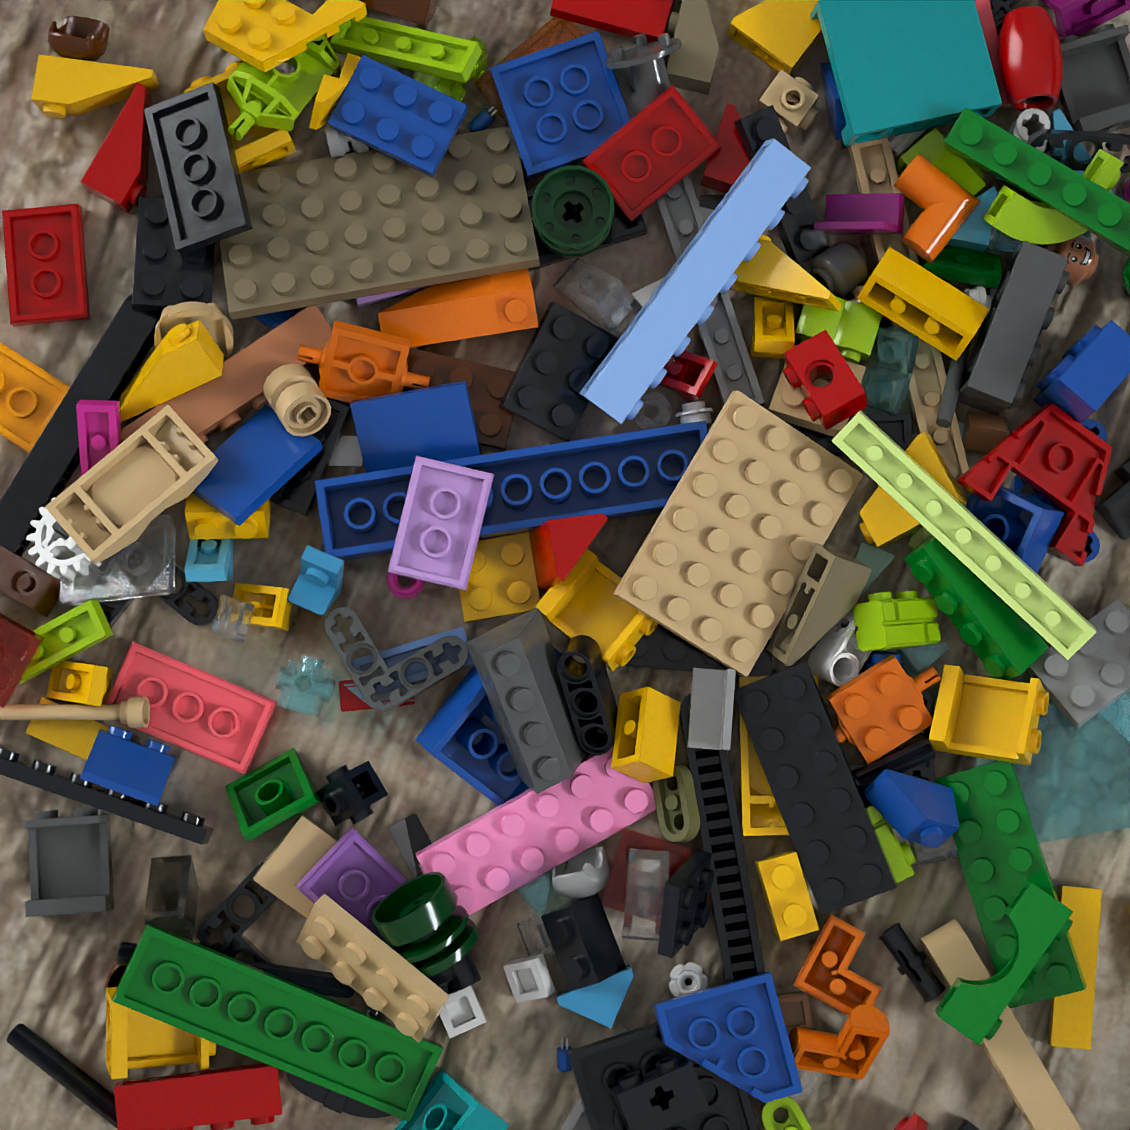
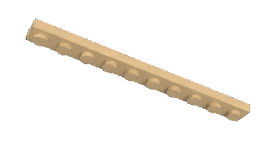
[848,138,972,507]

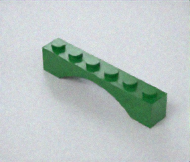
[944,107,1130,257]

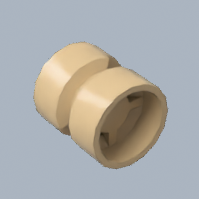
[263,363,331,437]

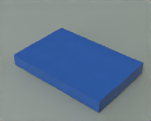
[350,380,482,473]
[192,405,323,526]

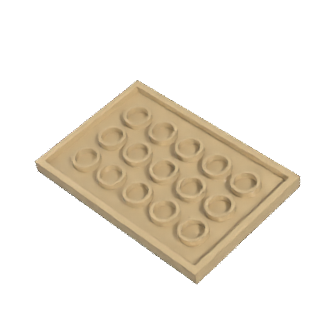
[613,390,863,677]

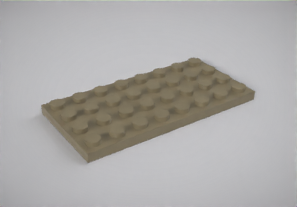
[220,126,540,320]

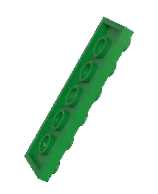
[935,760,1087,1008]

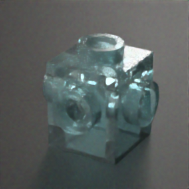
[275,655,336,717]

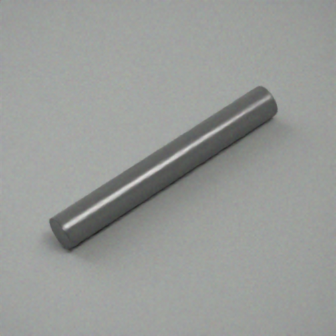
[936,340,972,428]

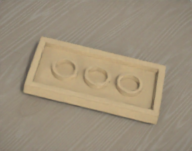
[296,893,450,1043]

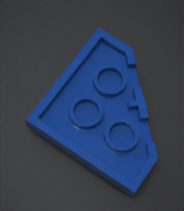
[653,972,803,1103]

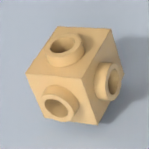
[756,70,819,137]

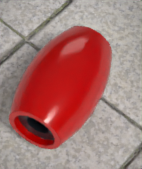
[998,6,1063,111]

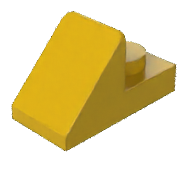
[750,297,795,359]
[46,661,113,707]

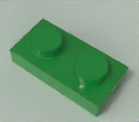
[921,245,1002,289]

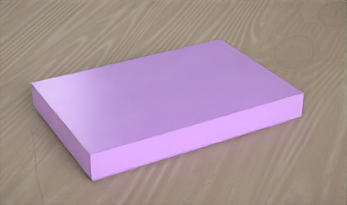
[388,456,494,591]

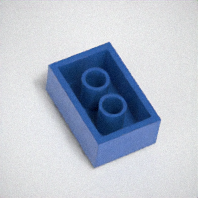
[1033,320,1130,423]

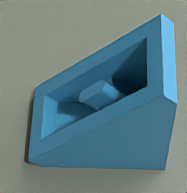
[556,965,634,1028]

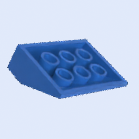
[415,616,596,806]

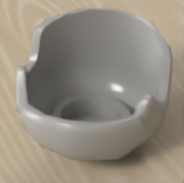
[552,847,611,899]

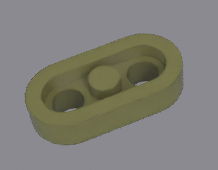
[652,763,700,842]

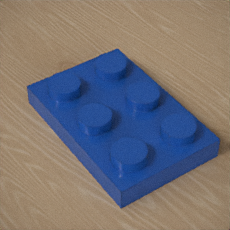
[328,55,468,178]

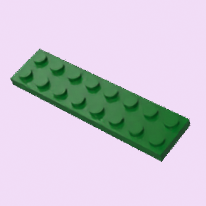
[112,922,444,1122]

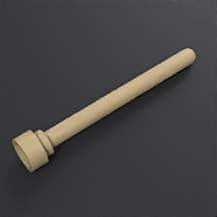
[0,696,150,728]

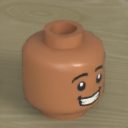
[1039,235,1099,285]

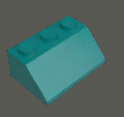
[395,1069,509,1130]

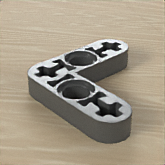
[325,607,469,712]

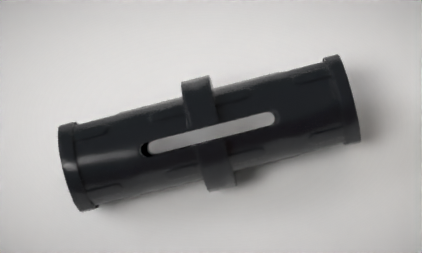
[878,922,946,1003]

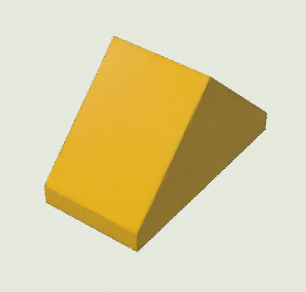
[228,583,294,632]

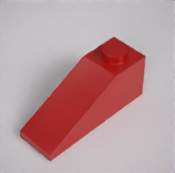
[81,82,152,214]

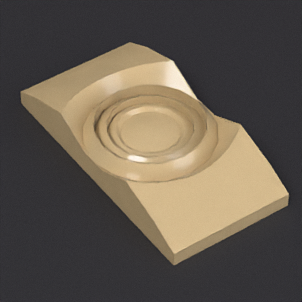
[45,405,219,564]

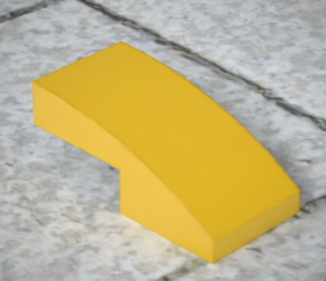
[309,53,362,130]

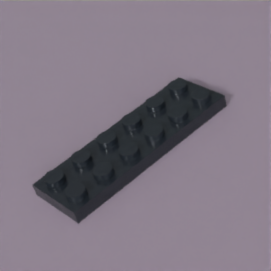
[734,661,898,915]

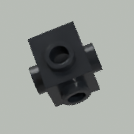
[316,761,388,826]

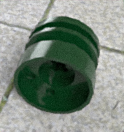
[532,165,614,258]
[371,872,479,978]

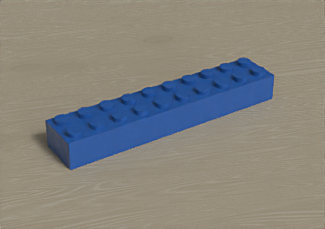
[315,420,708,561]

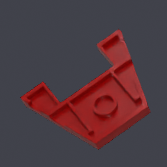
[957,403,1113,566]

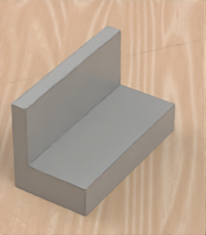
[687,668,736,751]

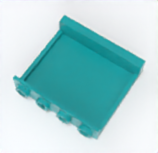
[810,0,1002,147]

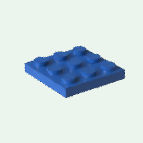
[489,31,631,179]

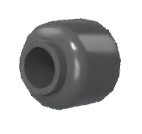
[810,241,868,298]

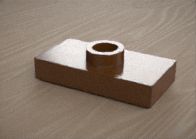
[0,545,68,617]

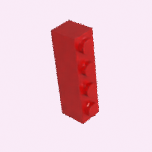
[114,1063,282,1130]

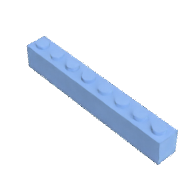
[579,138,811,424]

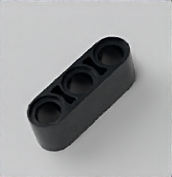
[557,635,618,755]

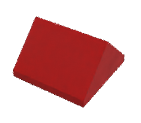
[529,513,608,591]

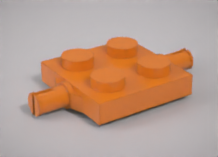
[296,320,430,403]
[825,654,941,765]

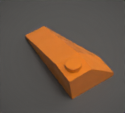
[378,268,539,347]

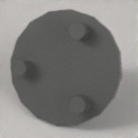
[606,33,682,104]

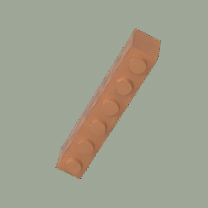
[121,305,332,446]

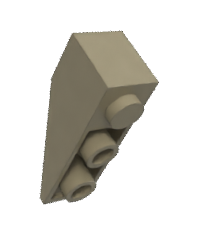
[663,0,719,95]

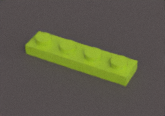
[329,17,482,83]

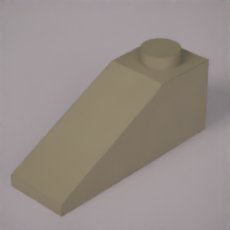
[766,543,872,667]

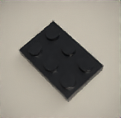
[132,197,215,312]
[499,302,619,442]

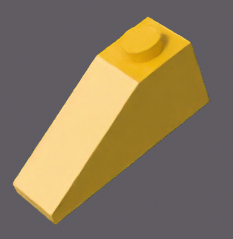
[31,54,160,119]
[731,234,842,312]
[119,319,224,422]

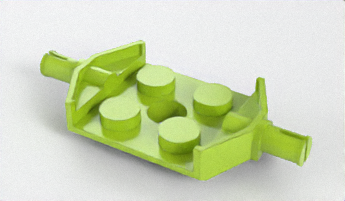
[227,35,341,140]

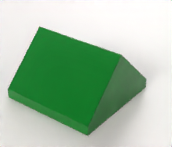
[225,748,321,841]

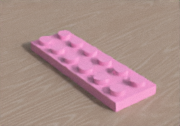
[416,743,657,915]

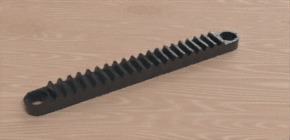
[679,693,765,983]

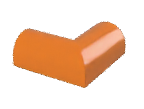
[894,154,980,264]
[792,913,882,1016]
[788,1005,890,1080]

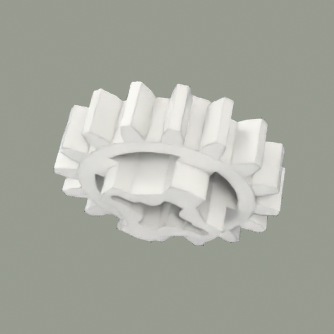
[27,497,102,580]

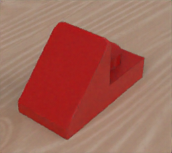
[658,351,718,403]

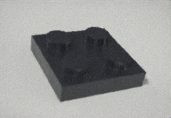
[657,849,714,958]

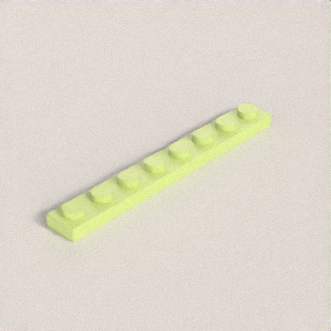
[832,410,1097,660]

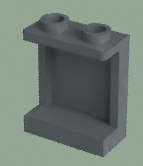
[1059,24,1130,133]
[22,807,114,917]

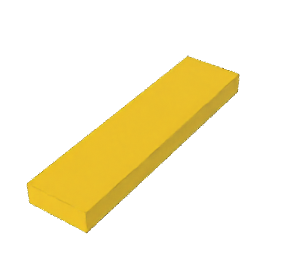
[1048,885,1102,1050]

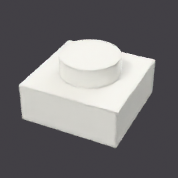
[503,954,556,1003]
[439,985,487,1038]

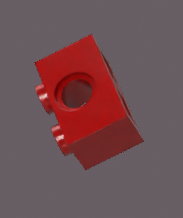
[783,330,867,430]

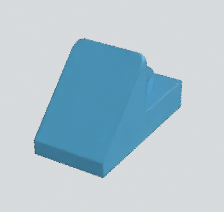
[288,545,344,615]

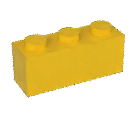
[856,247,989,361]

